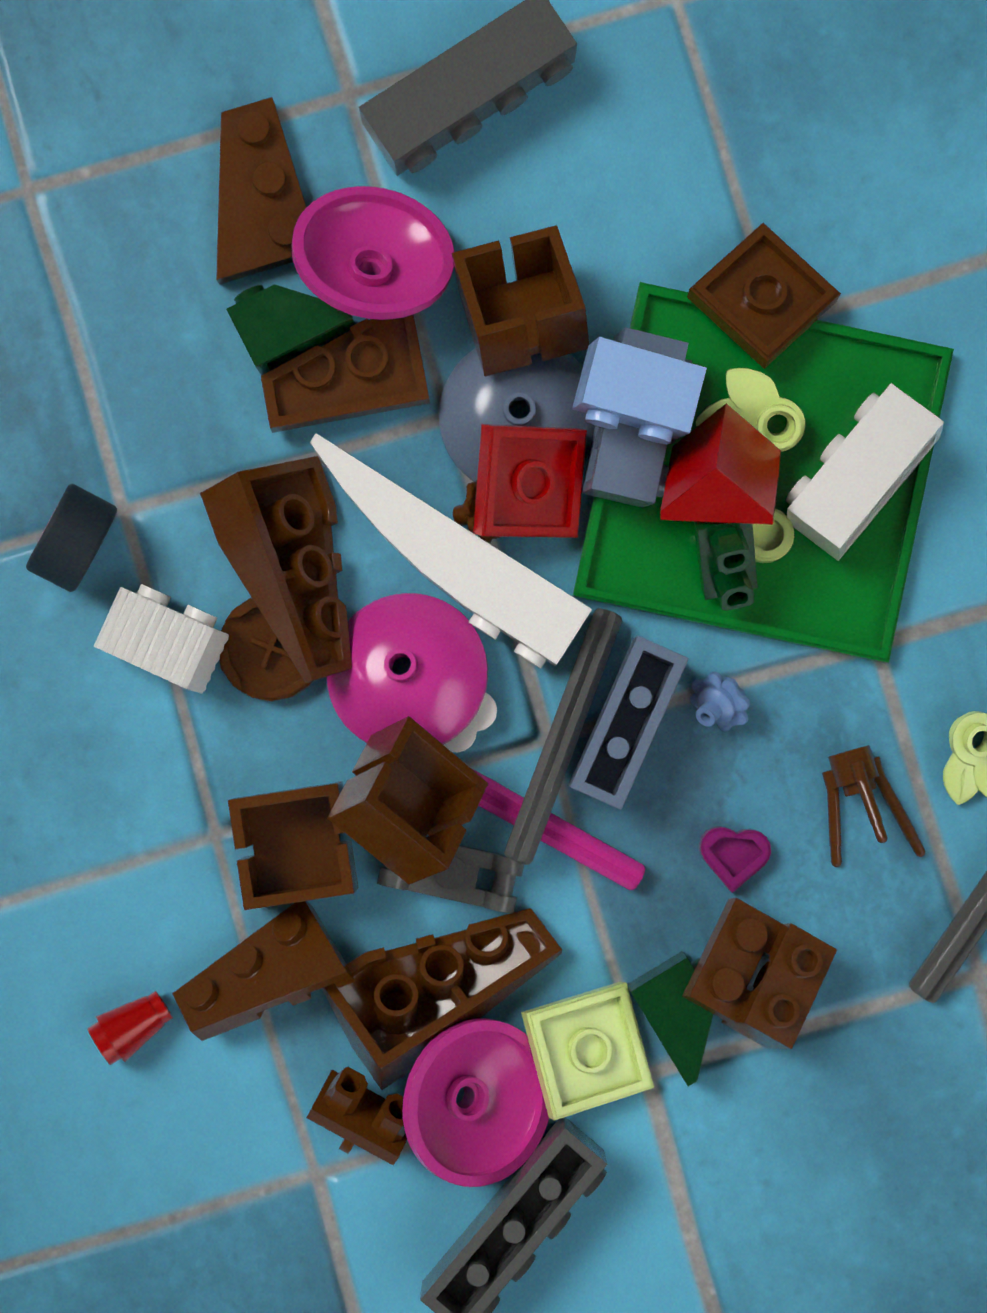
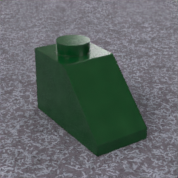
[226,284,355,376]
[627,951,713,1086]

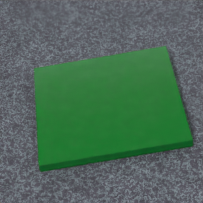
[572,282,954,663]

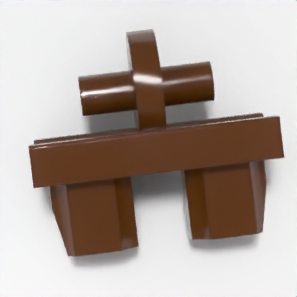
[306,1067,407,1166]

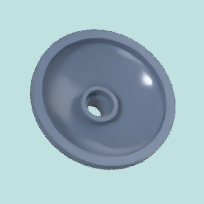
[439,348,595,482]

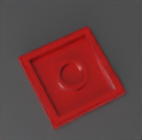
[473,424,587,538]

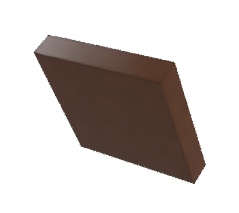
[687,223,841,369]

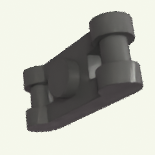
[377,845,524,914]

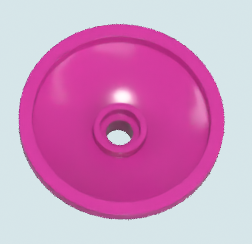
[292,186,454,320]
[327,593,488,745]
[402,1018,549,1187]

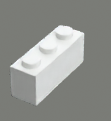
[786,383,944,561]

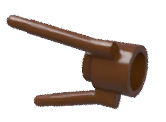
[822,745,925,867]

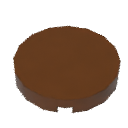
[219,598,313,702]

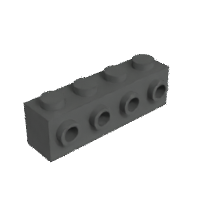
[359,0,577,176]
[420,1117,608,1313]

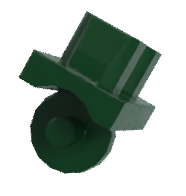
[694,521,758,611]

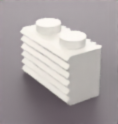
[94,584,229,694]

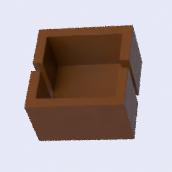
[452,225,589,377]
[327,716,489,885]
[228,781,359,910]

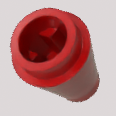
[87,991,173,1065]

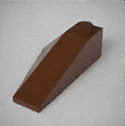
[200,456,352,683]
[322,908,562,1090]

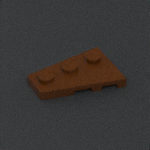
[216,97,306,285]
[261,314,430,433]
[172,901,356,1041]

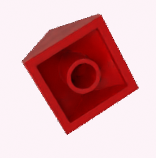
[661,403,781,525]

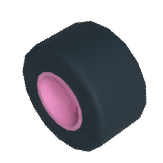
[26,484,117,592]

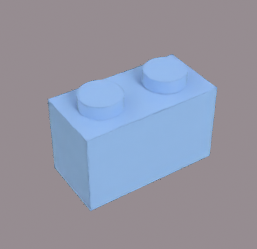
[572,337,707,444]

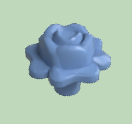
[690,671,750,732]

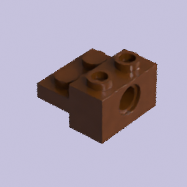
[682,898,837,1049]

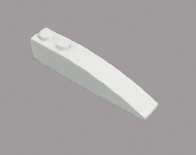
[310,434,592,669]

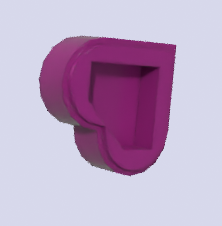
[699,826,771,893]

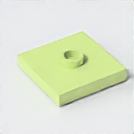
[521,981,654,1121]

